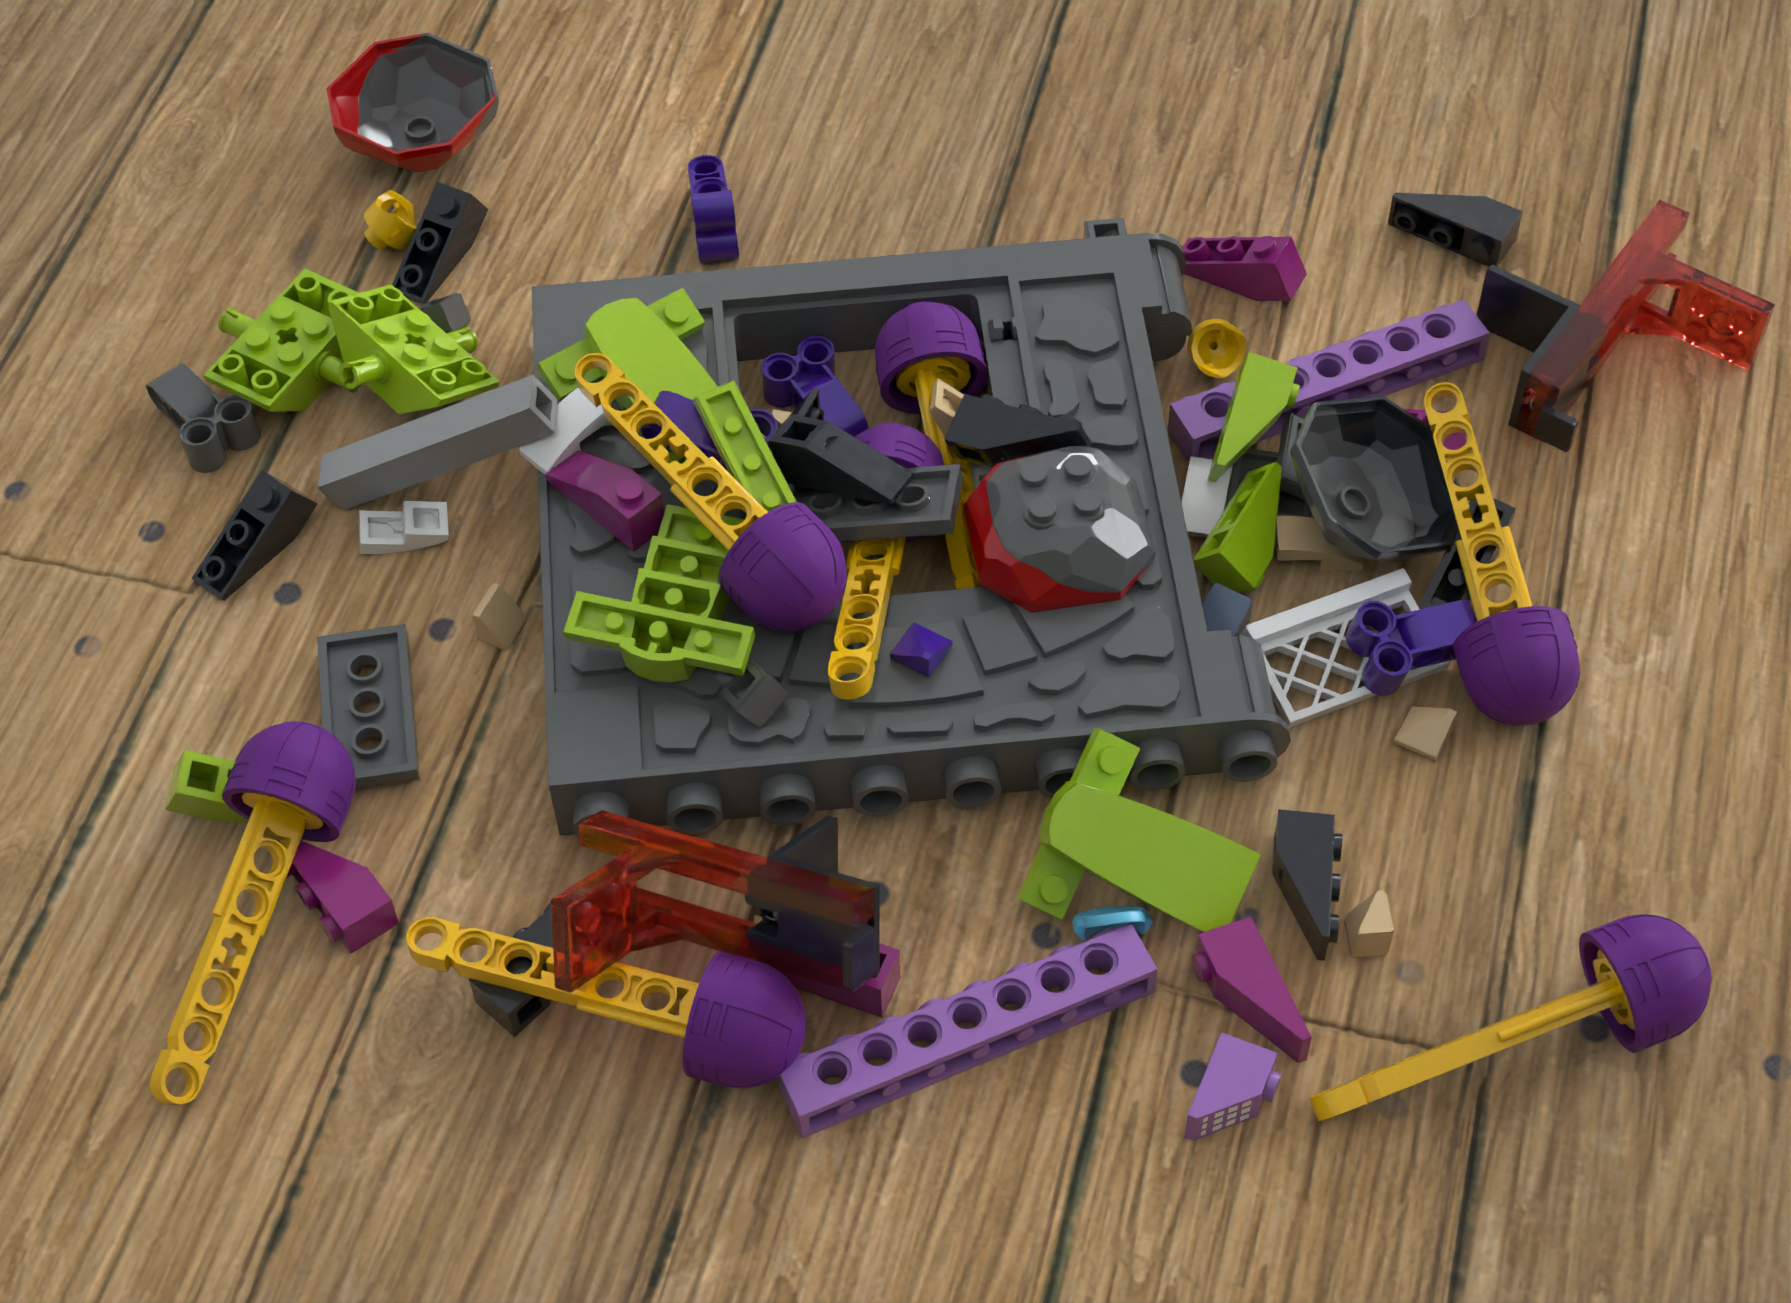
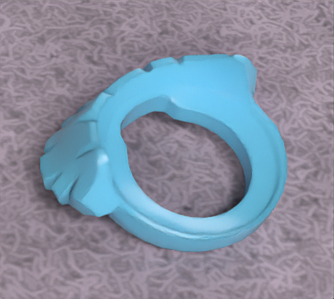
[1072,906,1153,941]

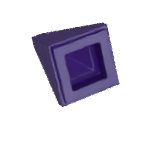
[890,622,953,677]

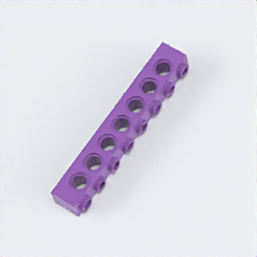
[1168,299,1489,463]
[778,923,1158,1138]

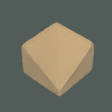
[1345,890,1394,958]

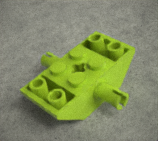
[203,268,362,412]
[328,284,500,414]

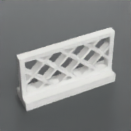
[1243,568,1449,728]

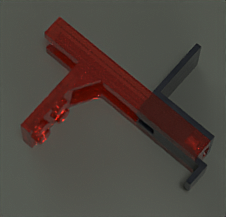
[1477,200,1775,452]
[551,810,880,993]

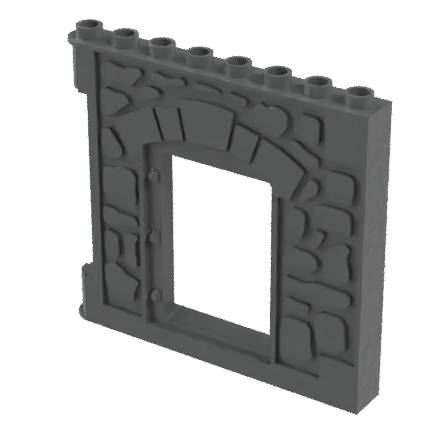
[532,233,1291,843]

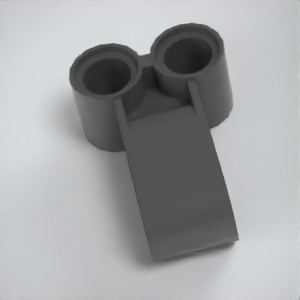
[146,363,261,473]

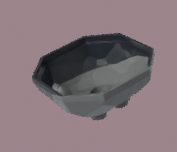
[1290,396,1461,562]

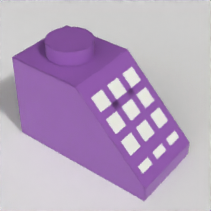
[1184,1032,1282,1140]

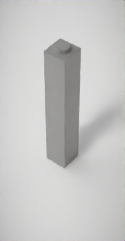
[317,375,558,511]

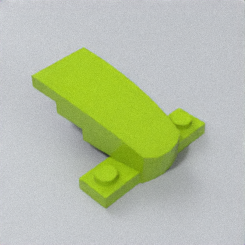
[537,288,718,464]
[563,504,756,682]
[1016,728,1261,932]

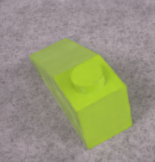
[1207,352,1300,482]
[1193,462,1282,593]
[165,750,249,822]

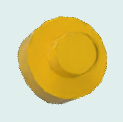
[364,190,416,250]
[1187,318,1246,378]

